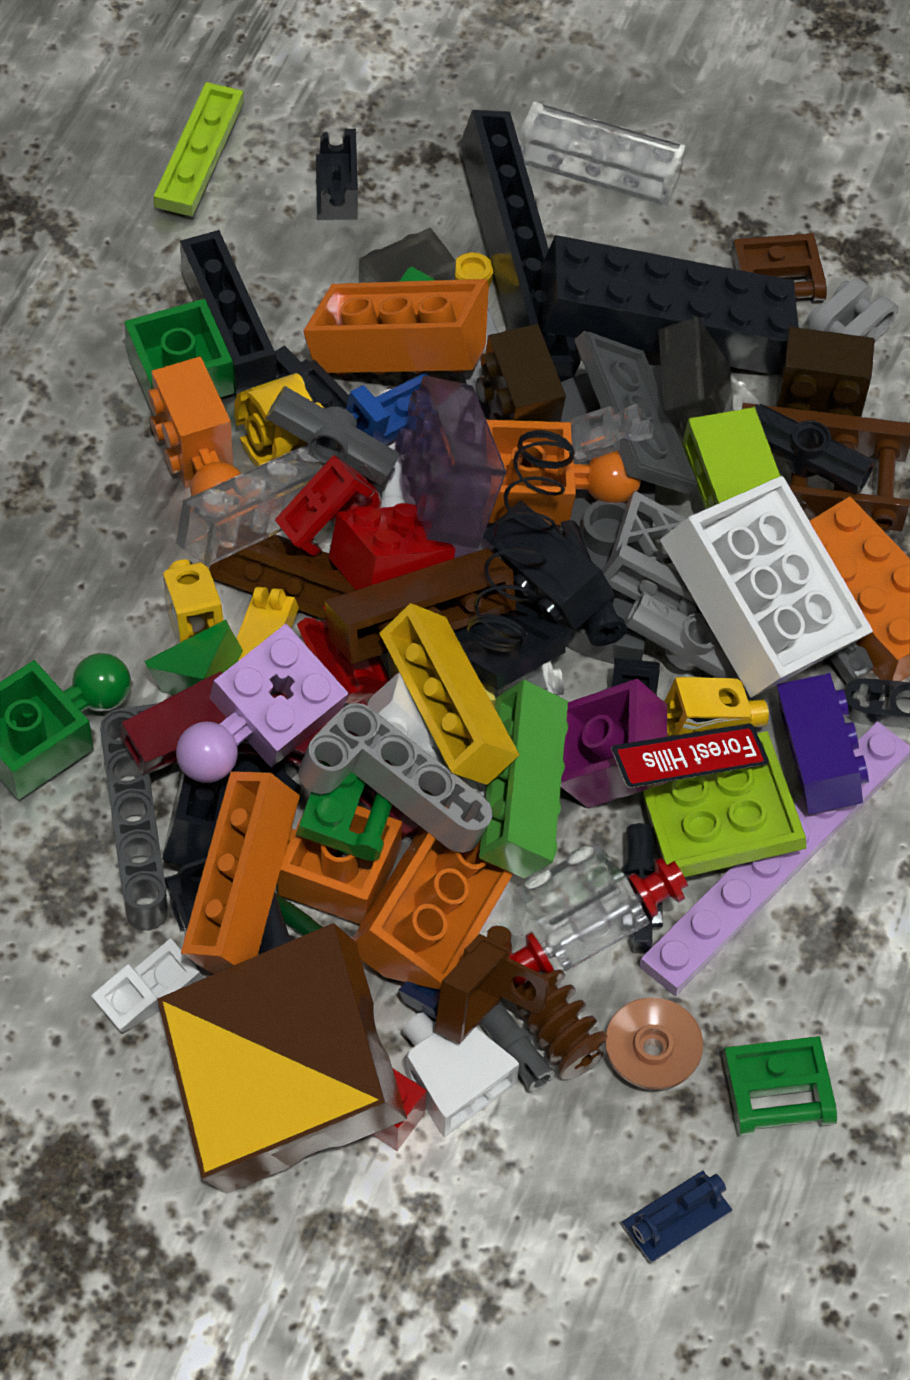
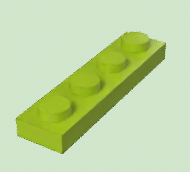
[153,82,244,217]

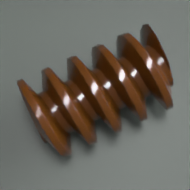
[512,969,608,1080]

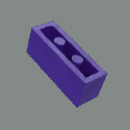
[777,673,869,815]

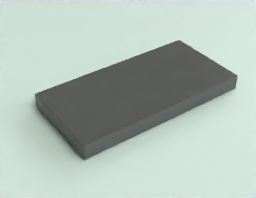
[574,331,697,494]

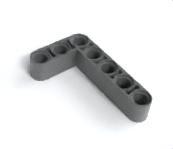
[100,703,168,931]

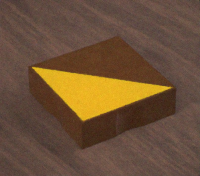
[157,923,407,1194]

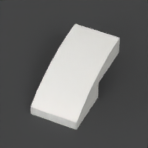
[91,938,204,1033]

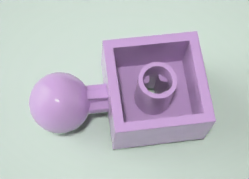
[176,624,349,783]

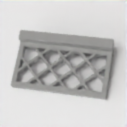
[602,491,702,616]

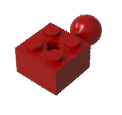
[329,482,456,590]

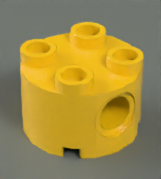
[234,373,323,473]

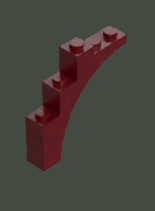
[119,671,421,844]

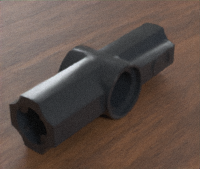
[755,404,876,495]

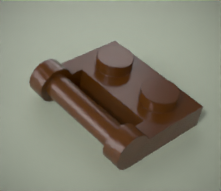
[732,233,827,301]

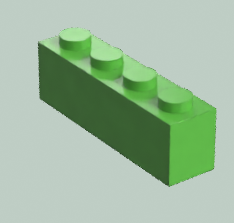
[479,679,568,879]

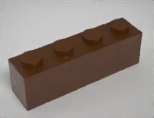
[325,548,516,664]

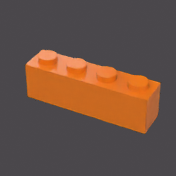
[181,771,300,974]

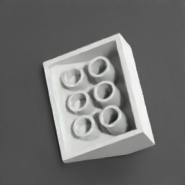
[660,476,873,698]

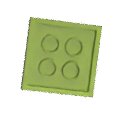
[641,731,807,877]

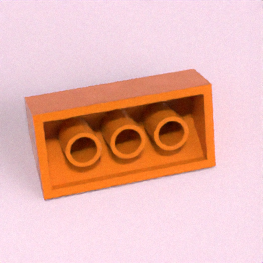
[303,279,489,375]
[352,806,513,990]

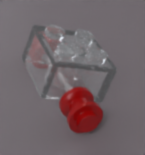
[508,842,688,987]

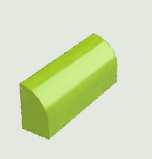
[682,407,780,509]

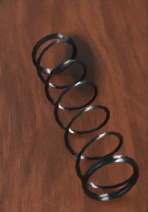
[467,430,575,652]

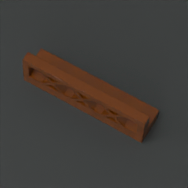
[209,520,355,620]

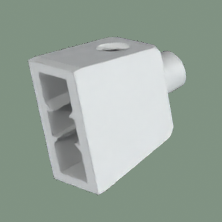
[402,1012,519,1138]

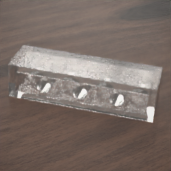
[518,102,686,207]
[176,444,325,567]

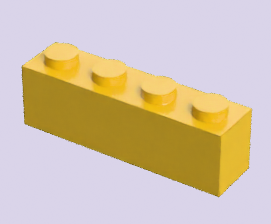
[380,603,520,785]

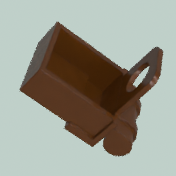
[435,925,549,1044]

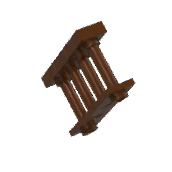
[741,403,910,531]

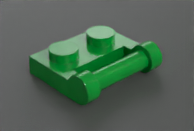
[296,761,393,861]
[722,1036,837,1136]

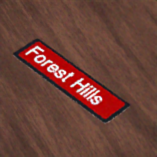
[611,723,769,788]

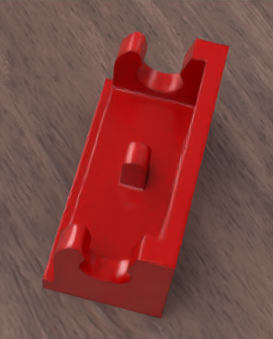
[275,455,375,557]
[297,606,390,704]

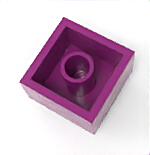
[561,679,667,808]

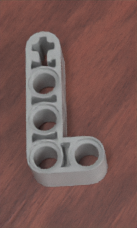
[298,703,492,853]

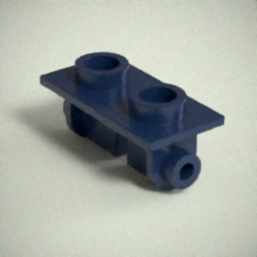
[622,1170,733,1264]

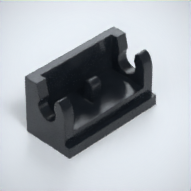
[316,128,358,220]

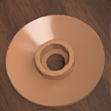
[605,997,703,1090]

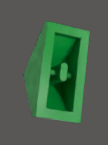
[144,619,243,695]

